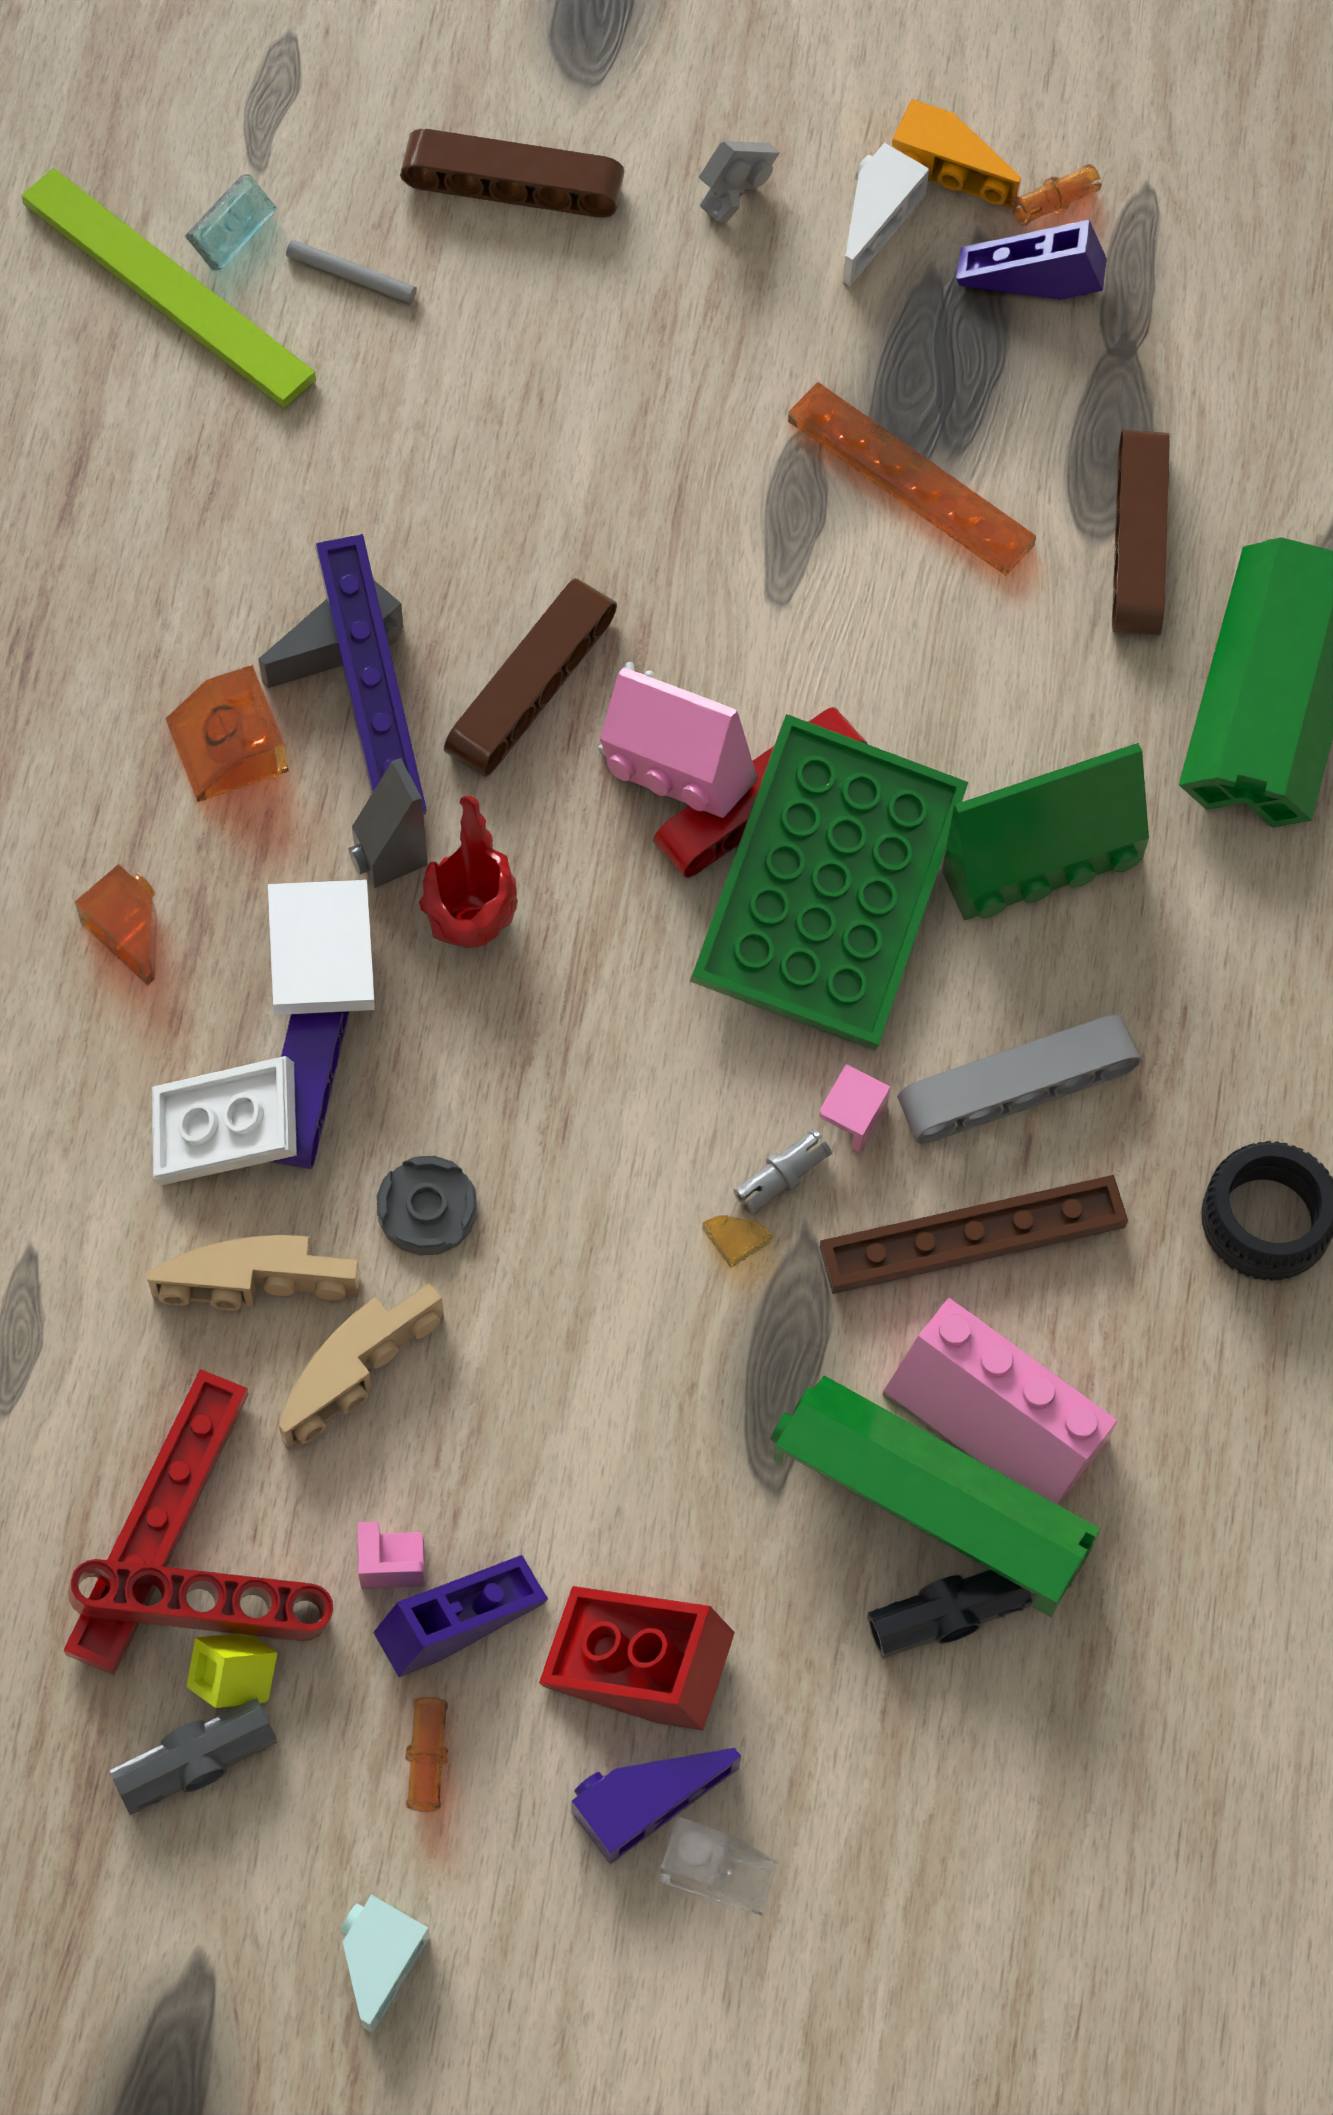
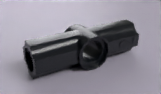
[867,1570,1033,1659]

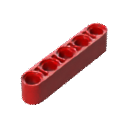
[653,707,867,878]
[68,1559,334,1641]

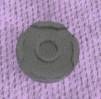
[376,1156,477,1256]

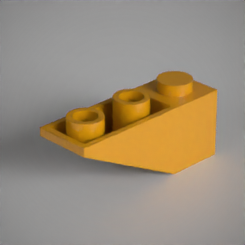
[891,99,1021,210]

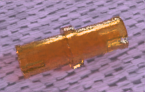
[1011,164,1102,226]
[405,1697,449,1812]

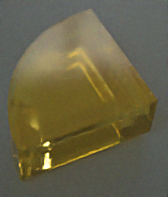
[702,1215,773,1268]

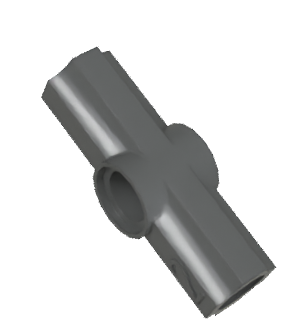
[109,1698,278,1815]

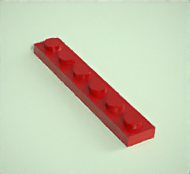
[64,1369,249,1675]

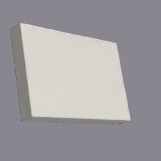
[268,880,375,1015]
[152,1056,297,1185]

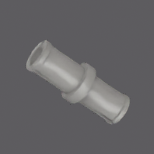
[733,1129,832,1215]

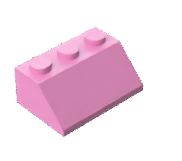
[600,668,758,818]

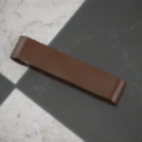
[400,129,625,218]
[1112,429,1170,636]
[444,578,617,777]

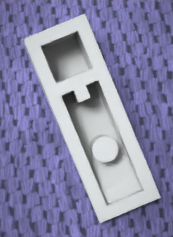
[843,142,929,286]

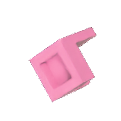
[819,1064,891,1153]
[358,1521,424,1588]

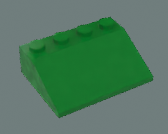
[942,743,1149,921]

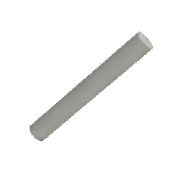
[286,239,417,304]

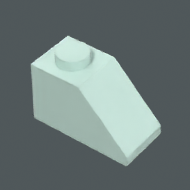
[340,1894,430,2034]

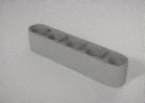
[897,1014,1142,1144]

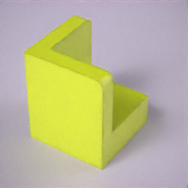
[186,1634,278,1708]

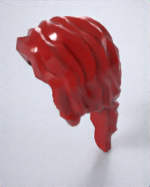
[419,796,518,948]

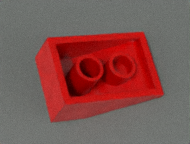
[539,1586,735,1731]

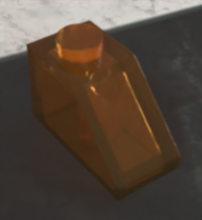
[75,864,157,986]

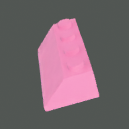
[883,1298,1117,1505]

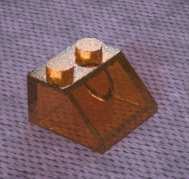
[165,665,289,802]

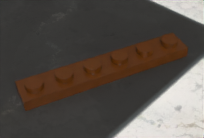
[819,1175,1128,1294]

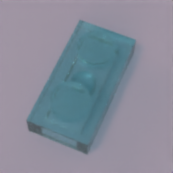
[185,174,277,271]

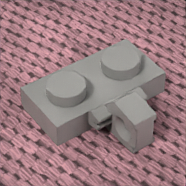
[698,141,780,222]

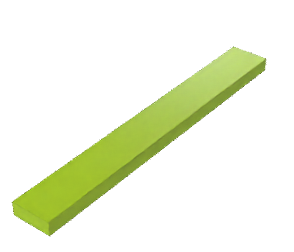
[21,167,316,409]

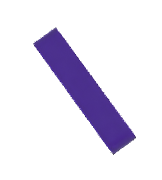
[269,1011,349,1169]

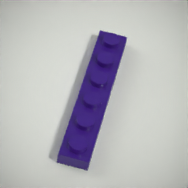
[315,534,427,815]

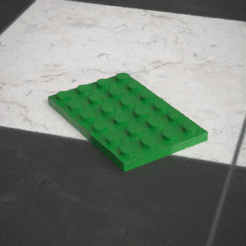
[690,714,969,1050]

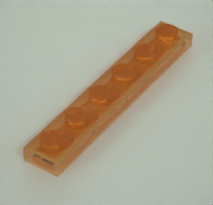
[788,382,1036,576]

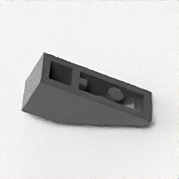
[258,580,404,688]
[348,758,428,888]

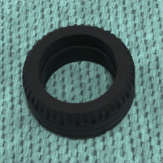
[1201,1141,1333,1281]

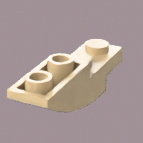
[147,1235,361,1311]
[279,1282,444,1449]

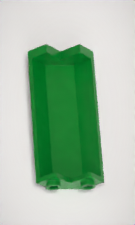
[1179,537,1333,827]
[770,1375,1100,1617]

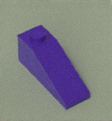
[956,220,1107,300]
[373,1555,548,1677]
[571,1748,741,1864]

